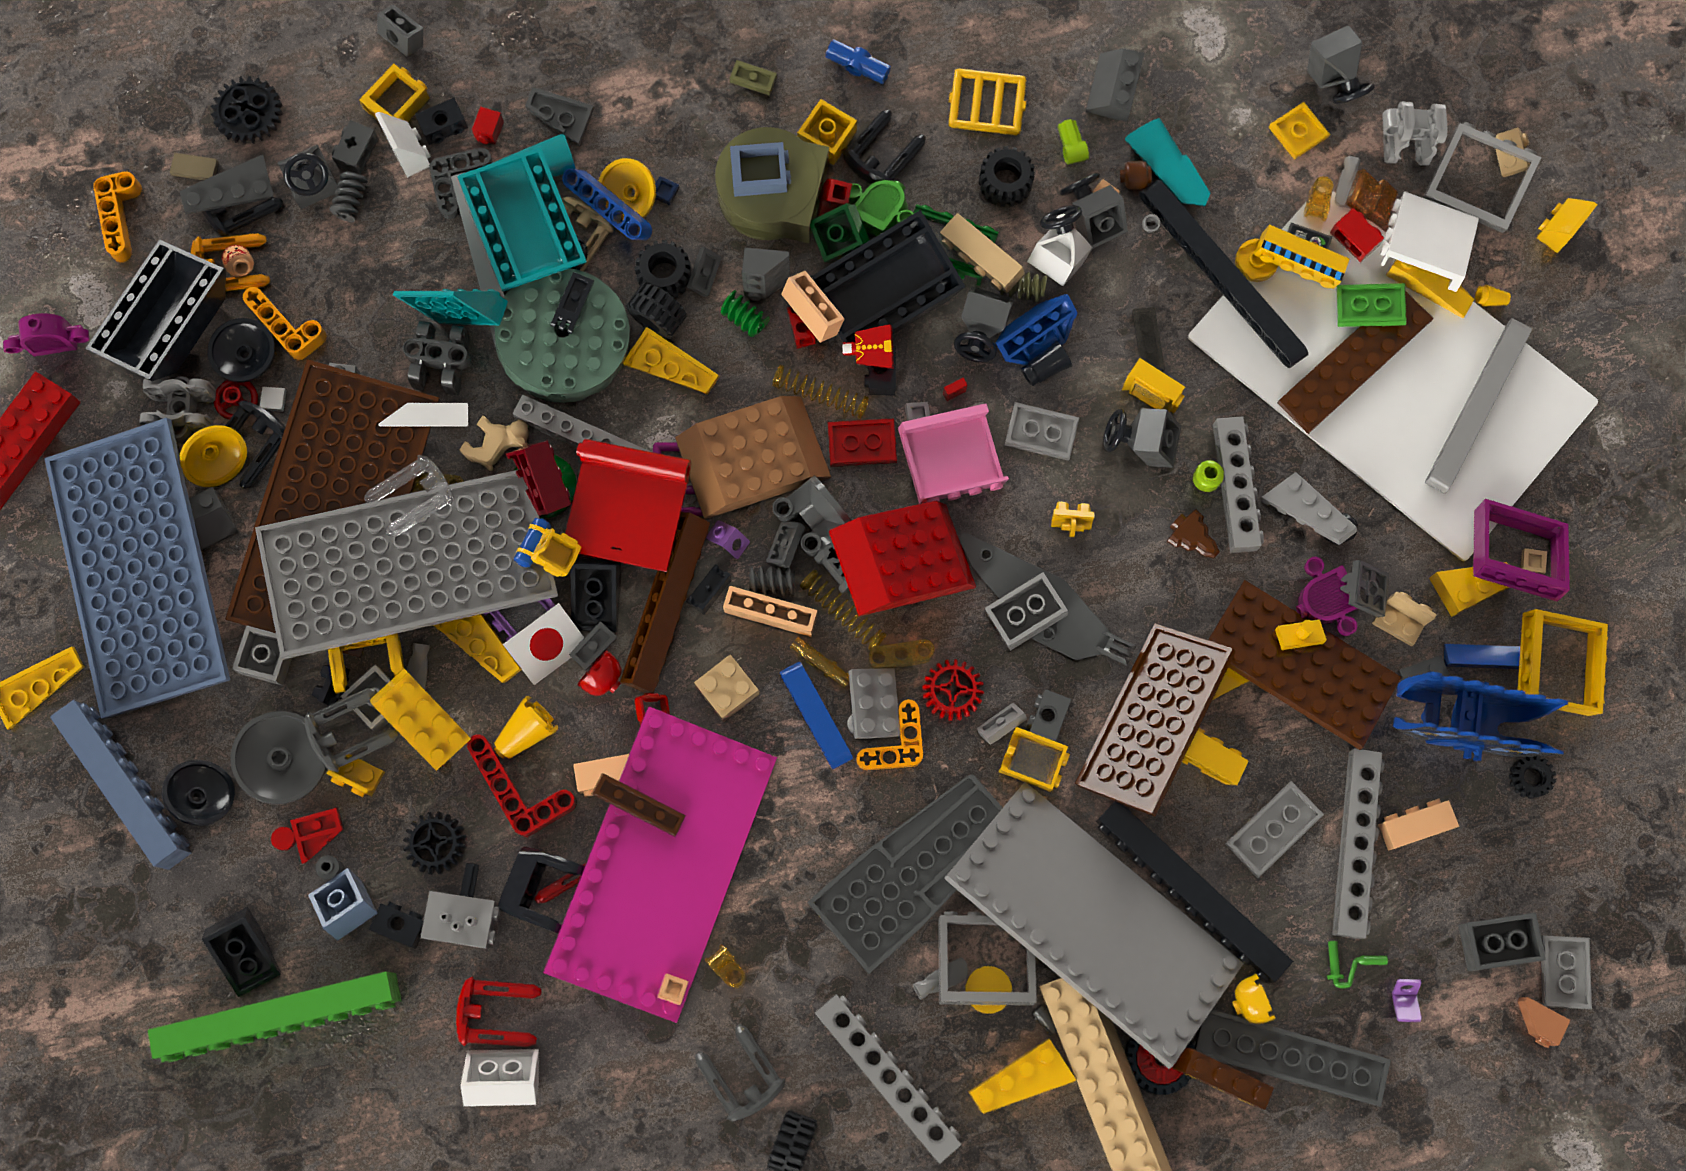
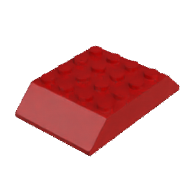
[829,500,976,616]

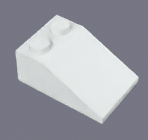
[375,112,431,177]

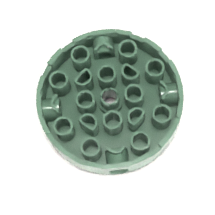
[495,268,629,403]

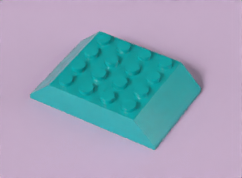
[457,147,587,292]

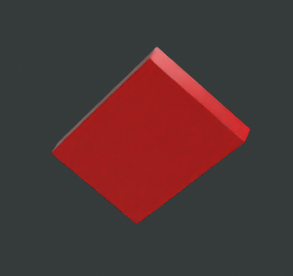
[828,418,897,467]

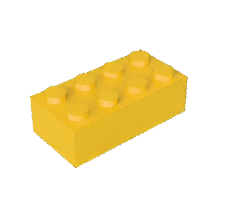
[370,668,471,771]

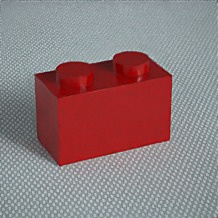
[1330,208,1384,263]

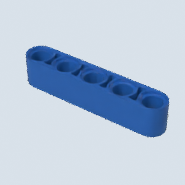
[562,169,652,240]
[779,661,853,769]

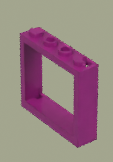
[1473,499,1570,602]

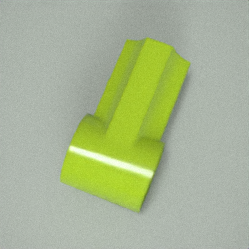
[1058,119,1089,165]

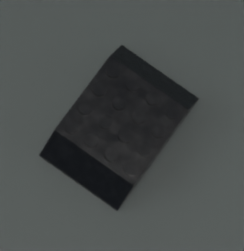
[811,210,966,356]
[85,239,226,381]

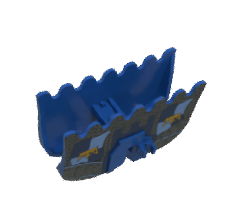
[1393,672,1568,761]

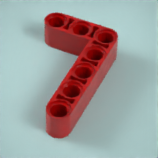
[467,734,577,837]

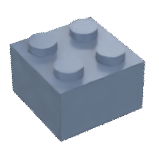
[308,868,377,941]

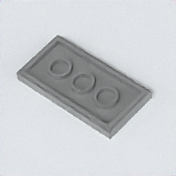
[1225,781,1324,878]

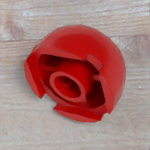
[577,651,622,696]

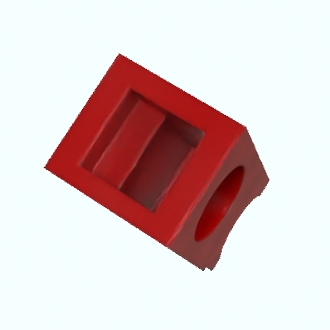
[787,306,816,349]

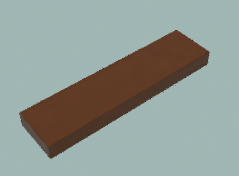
[591,773,686,837]

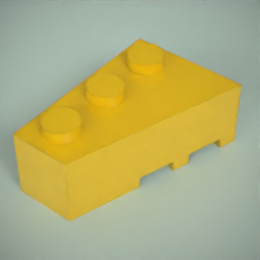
[1429,562,1510,617]
[1182,728,1249,785]

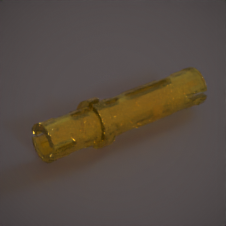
[790,636,850,689]

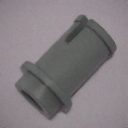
[1032,1004,1057,1036]

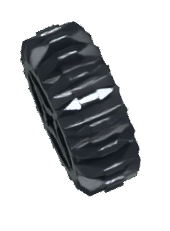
[403,811,467,875]

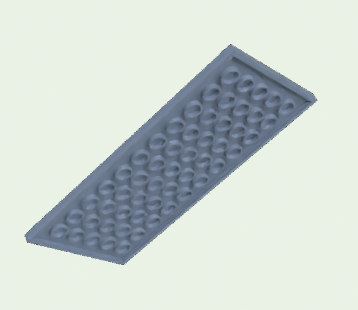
[44,418,230,719]

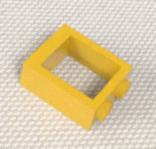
[359,64,430,122]

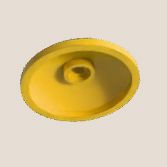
[598,158,656,221]
[179,425,247,487]

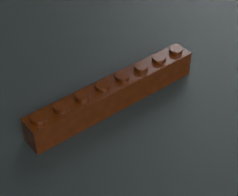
[620,512,710,693]

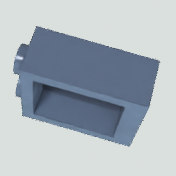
[730,142,791,197]

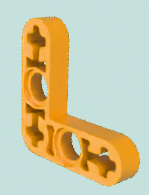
[856,699,923,770]

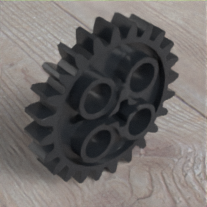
[211,76,283,145]

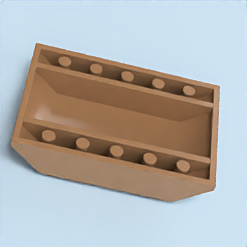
[675,396,831,520]

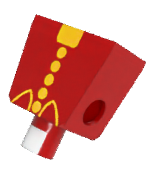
[843,324,894,369]

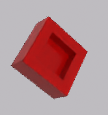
[943,377,968,401]

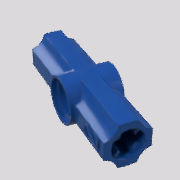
[826,40,891,84]

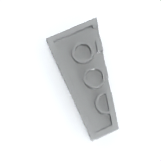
[1261,472,1357,545]

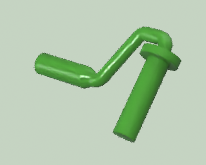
[1327,941,1388,988]

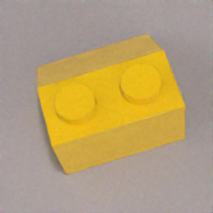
[1536,198,1598,253]

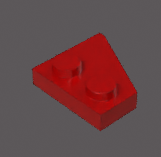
[290,807,344,864]

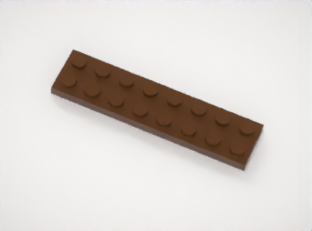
[1277,291,1434,434]

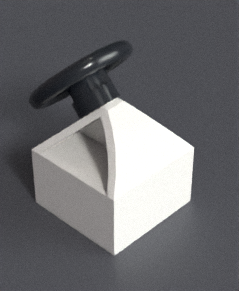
[1027,205,1092,286]

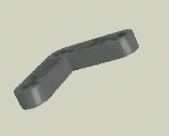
[429,148,492,219]

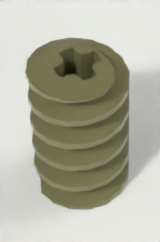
[1000,272,1047,302]

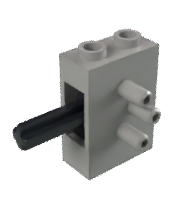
[420,863,501,949]

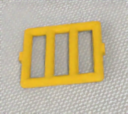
[948,68,1026,135]

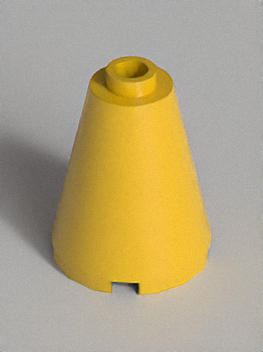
[494,696,558,759]

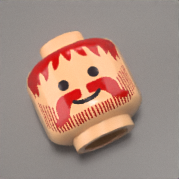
[221,245,254,277]

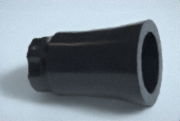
[1021,341,1072,386]

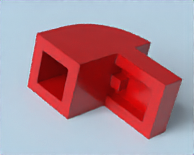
[817,179,852,217]

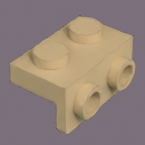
[1495,127,1530,178]

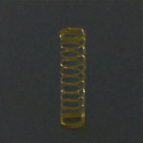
[772,364,869,419]
[800,570,887,652]

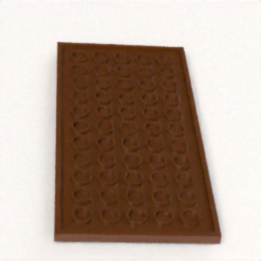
[225,359,440,658]

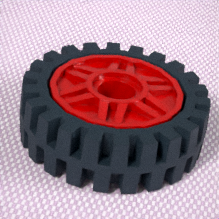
[1125,1037,1195,1095]

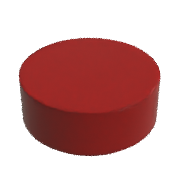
[271,827,296,851]

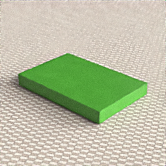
[1337,283,1406,327]

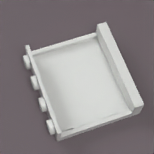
[1380,191,1479,292]

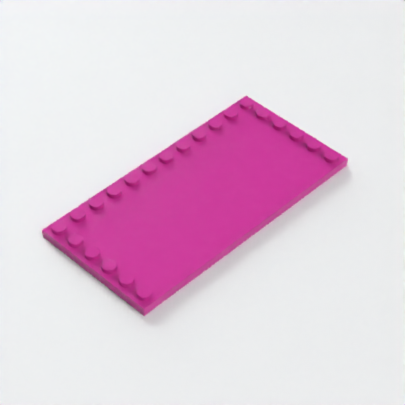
[543,707,777,1023]

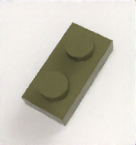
[729,60,777,96]

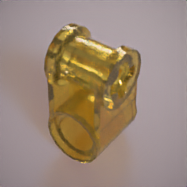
[1303,176,1333,222]
[704,944,746,989]

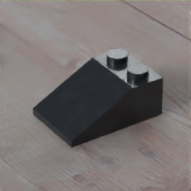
[571,558,621,632]
[201,907,281,997]

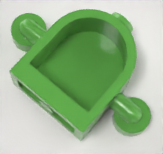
[849,180,914,237]

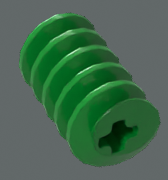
[721,290,770,337]

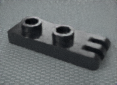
[550,272,594,334]

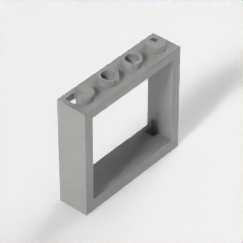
[1423,122,1541,233]
[938,911,1036,1006]

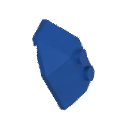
[996,294,1078,365]

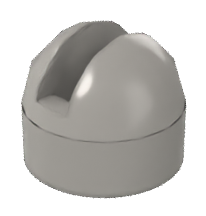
[1142,214,1160,232]

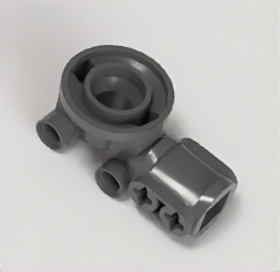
[772,475,852,594]

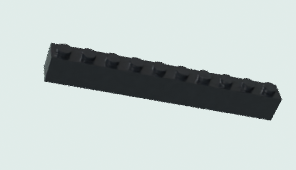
[1096,801,1294,983]

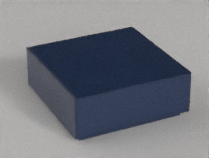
[655,176,680,205]

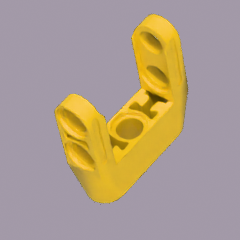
[328,633,404,693]

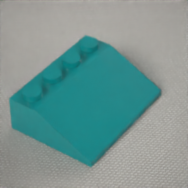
[393,289,508,326]

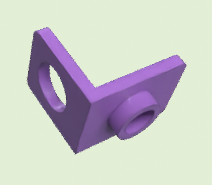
[706,520,750,559]
[1392,979,1421,1022]

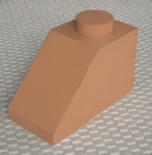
[1517,997,1570,1048]

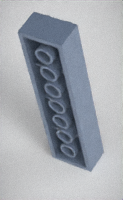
[50,700,192,870]

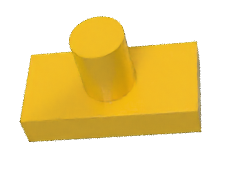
[1275,619,1327,650]

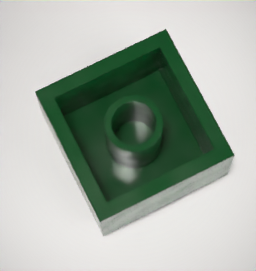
[810,203,869,263]

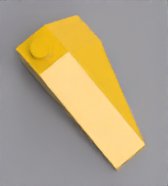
[1386,259,1474,318]

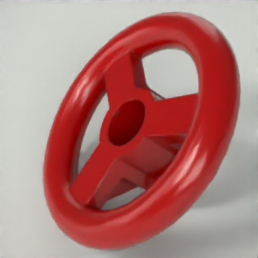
[213,380,258,420]

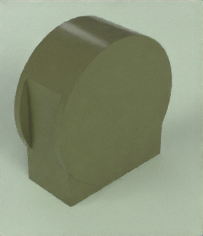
[715,127,829,243]

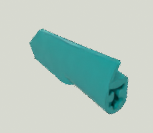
[1125,118,1211,206]
[486,134,576,177]

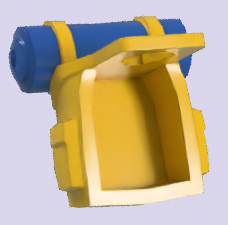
[514,518,581,577]

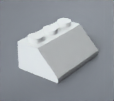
[461,1049,539,1106]

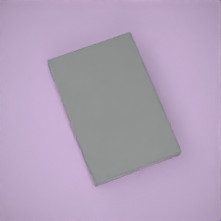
[1004,402,1079,461]
[1541,935,1592,1010]

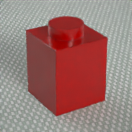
[472,106,504,145]

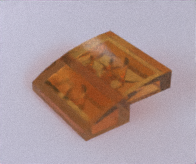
[1345,169,1398,226]

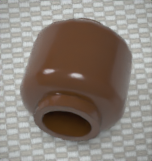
[1120,161,1151,190]

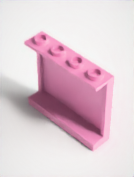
[898,403,1009,504]

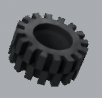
[1509,756,1556,799]

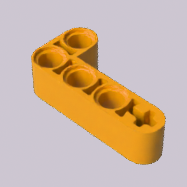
[94,171,142,263]
[243,287,327,360]

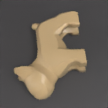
[459,416,529,471]

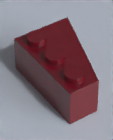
[506,440,571,516]

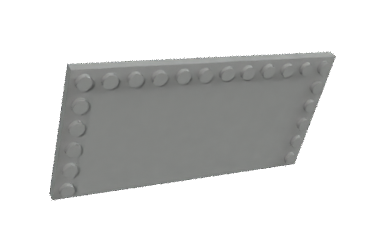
[255,470,558,660]
[944,782,1244,1068]

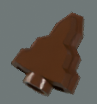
[1167,509,1220,559]

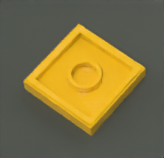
[1269,102,1330,160]

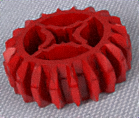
[922,659,984,721]

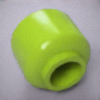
[1193,460,1224,492]

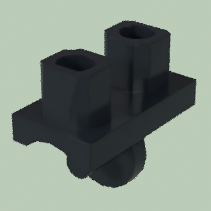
[312,665,350,706]

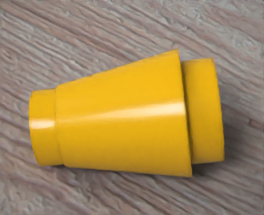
[1475,285,1511,306]

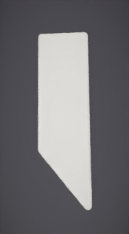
[378,403,468,426]

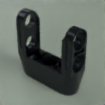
[498,846,585,933]

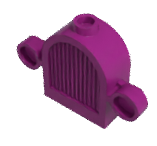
[3,313,90,357]
[1296,557,1359,636]

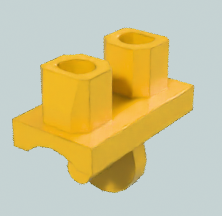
[1051,502,1094,538]

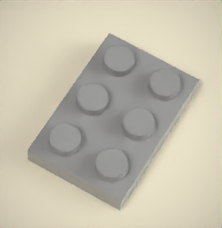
[849,668,901,739]

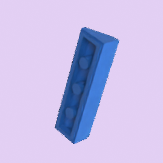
[1444,644,1520,669]

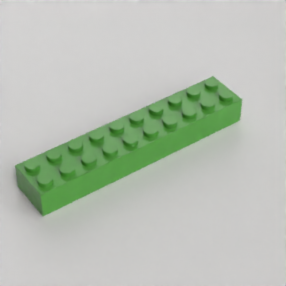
[148,971,402,1062]

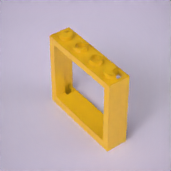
[1518,609,1608,716]

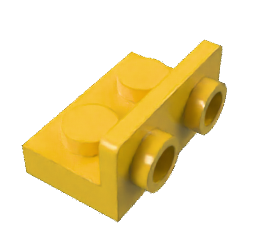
[326,754,385,797]

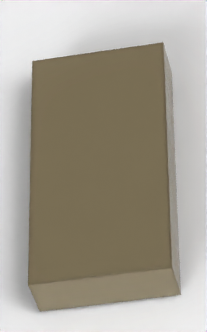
[170,153,219,180]

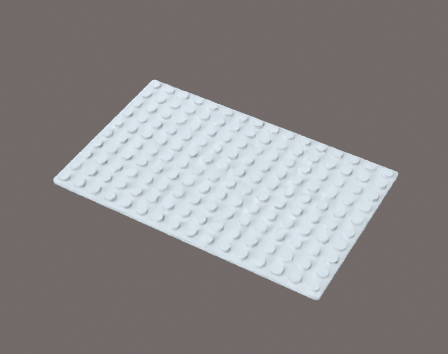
[1188,185,1598,561]

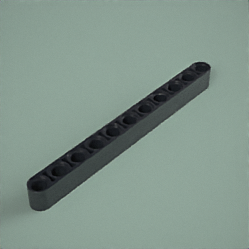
[1139,179,1308,368]

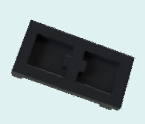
[686,564,732,615]

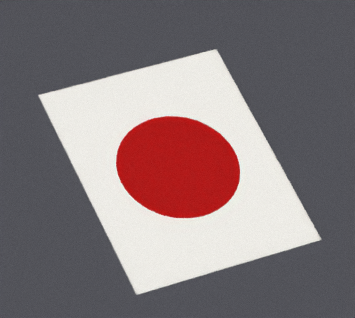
[503,603,584,685]

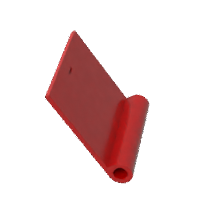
[565,439,691,572]

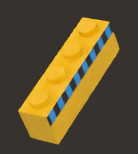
[1254,224,1349,289]

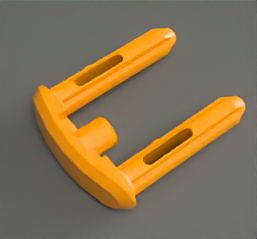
[191,233,270,291]

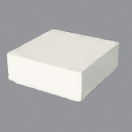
[260,387,286,412]

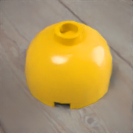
[1232,974,1275,1024]

